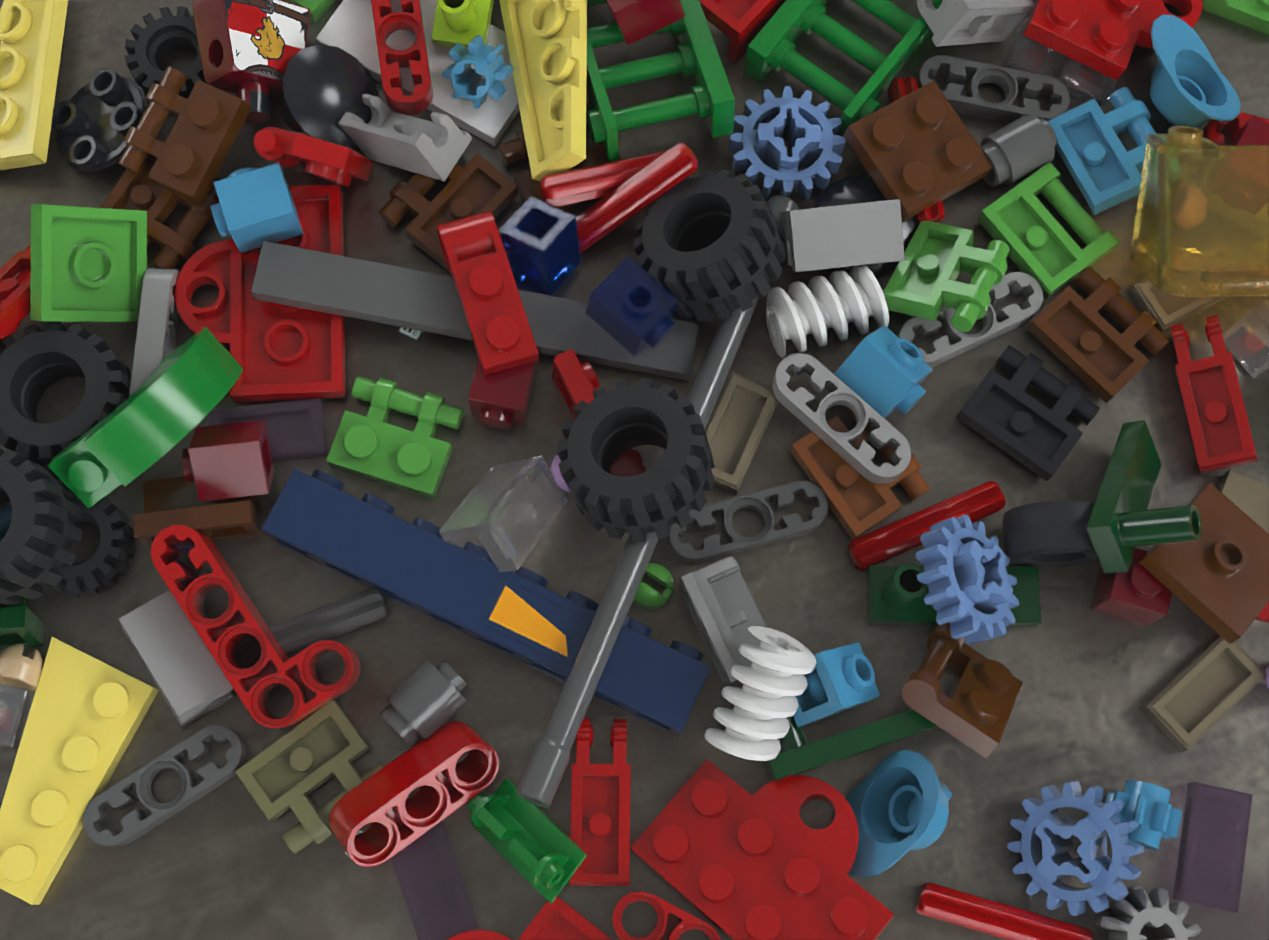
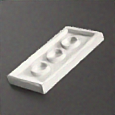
[316,0,520,147]

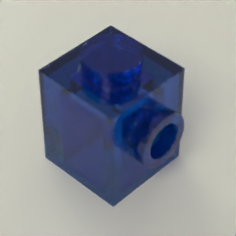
[498,196,581,296]
[586,256,678,357]

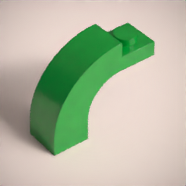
[47,327,244,508]

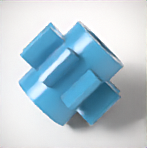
[442,35,514,108]
[1105,780,1183,851]

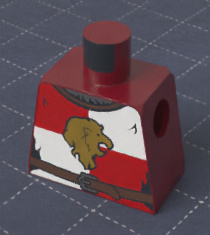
[192,0,310,123]

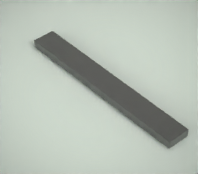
[251,241,699,381]

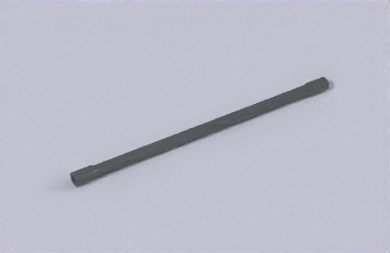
[516,195,799,808]

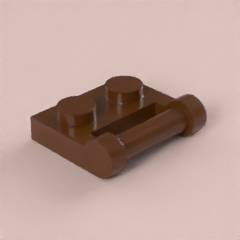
[902,623,1023,759]

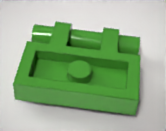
[883,221,1010,332]
[326,376,464,500]

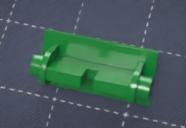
[467,778,587,903]

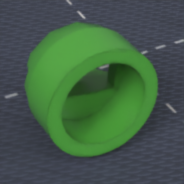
[633,563,674,610]

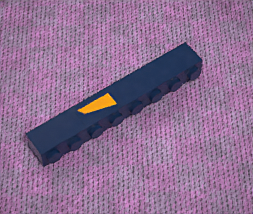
[261,468,711,737]

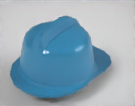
[1149,15,1241,135]
[831,749,952,878]

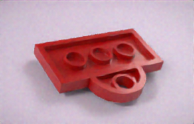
[1023,0,1203,81]
[175,184,346,403]
[630,759,894,940]

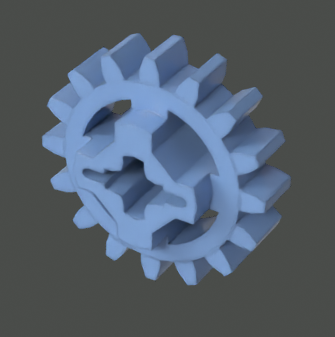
[728,86,846,200]
[916,515,1019,645]
[1007,781,1144,916]

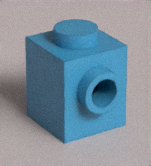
[211,163,304,253]
[834,325,933,419]
[793,642,881,727]

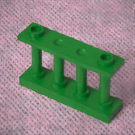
[586,0,735,162]
[743,0,942,137]

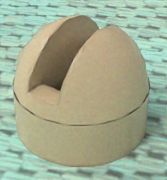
[0,643,44,691]

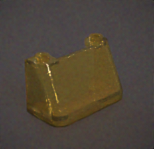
[1130,126,1269,297]

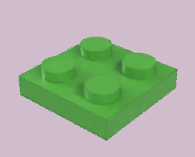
[30,204,147,322]

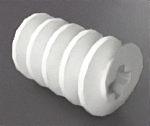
[766,265,889,358]
[704,626,817,761]

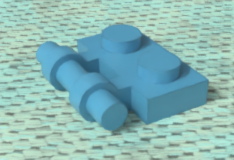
[1047,87,1179,215]

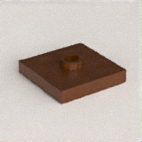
[1139,483,1269,644]

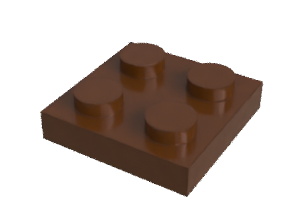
[843,81,993,222]

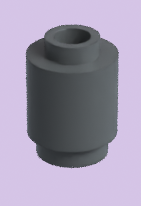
[980,114,1057,187]
[380,660,467,747]

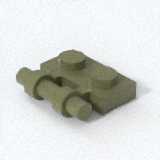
[235,700,383,854]

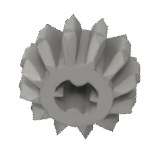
[1095,886,1202,940]

